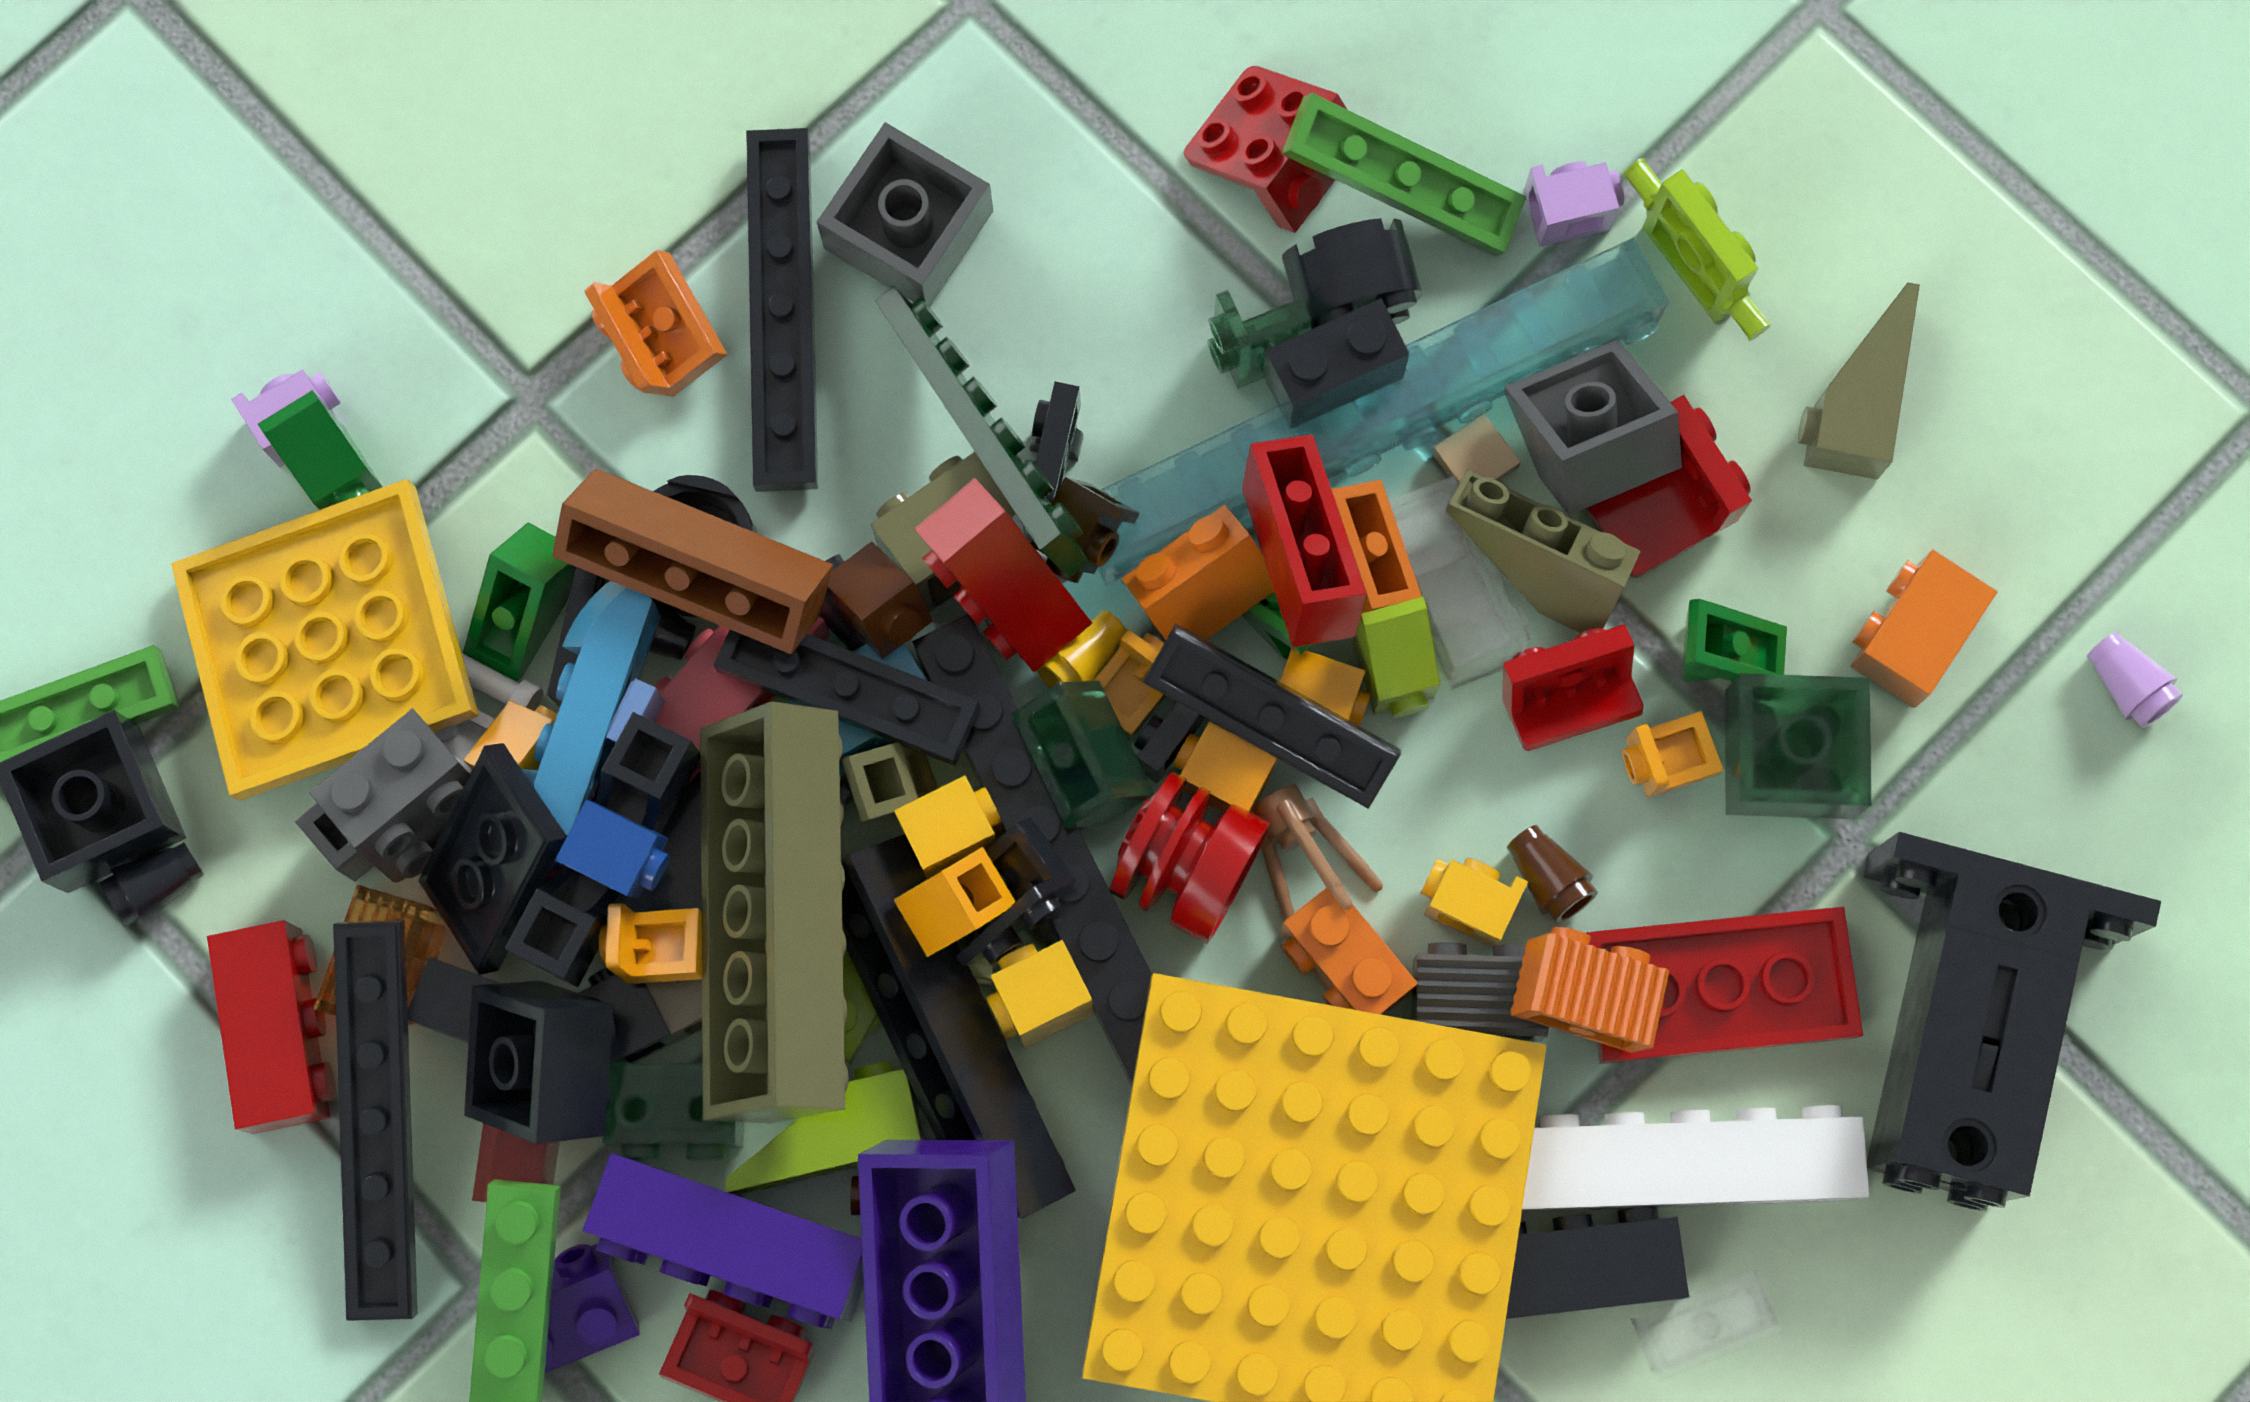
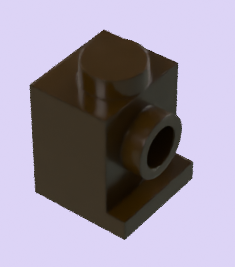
[1030,477,1140,583]

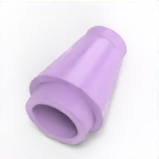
[2087,632,2183,728]

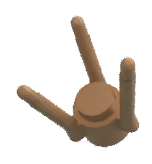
[1252,784,1383,921]

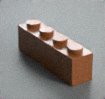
[552,468,833,654]

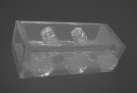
[1389,476,1532,690]

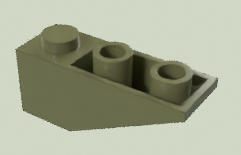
[1446,469,1641,633]

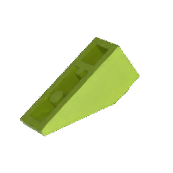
[724,1061,924,1196]

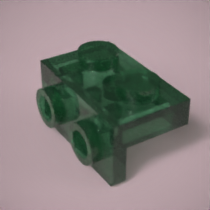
[1207,290,1312,389]

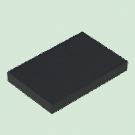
[418,743,567,975]

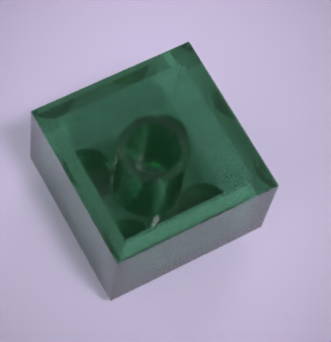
[1725,673,1872,819]

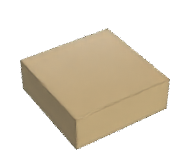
[1432,413,1521,487]

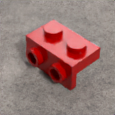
[1502,624,1644,751]
[659,1290,815,1402]

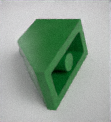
[257,390,383,510]
[462,522,576,682]

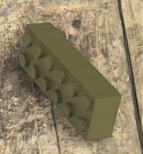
[700,702,849,1123]

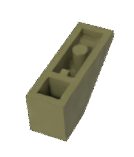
[1798,282,1920,480]

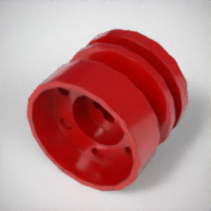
[1110,772,1271,944]

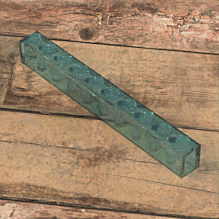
[1097,237,1669,585]

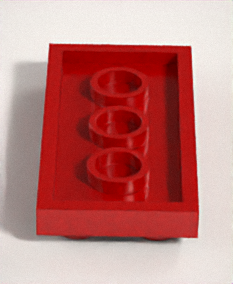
[1586,906,1864,1064]

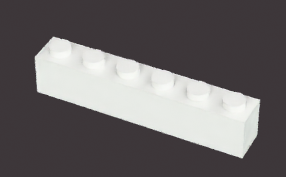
[1522,1105,1869,1212]

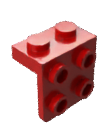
[1184,66,1347,233]
[1585,395,1752,578]

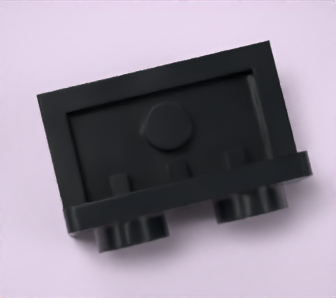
[956,817,1077,968]

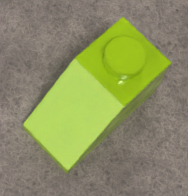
[1352,596,1440,718]

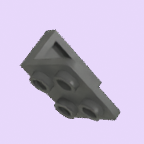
[309,708,470,883]

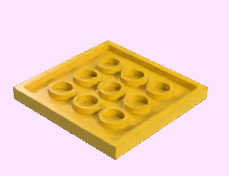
[171,479,479,801]

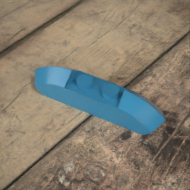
[522,581,661,871]

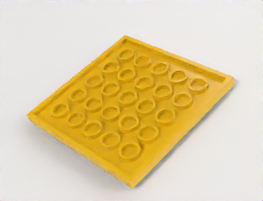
[1081,973,1547,1402]

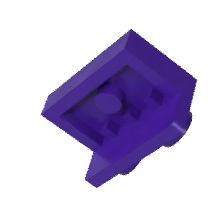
[544,1243,640,1374]

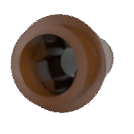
[1507,825,1598,923]

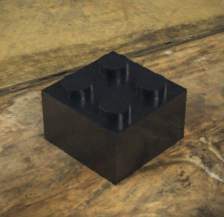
[0,710,187,893]
[464,980,615,1144]

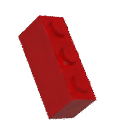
[1242,434,1367,647]
[915,478,1093,672]
[207,920,336,1134]

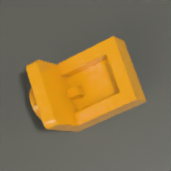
[1081,630,1166,740]
[1622,711,1724,799]
[599,903,703,984]

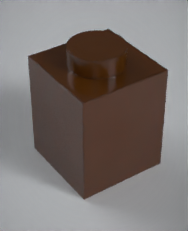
[827,541,933,660]

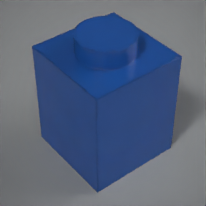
[555,800,670,898]

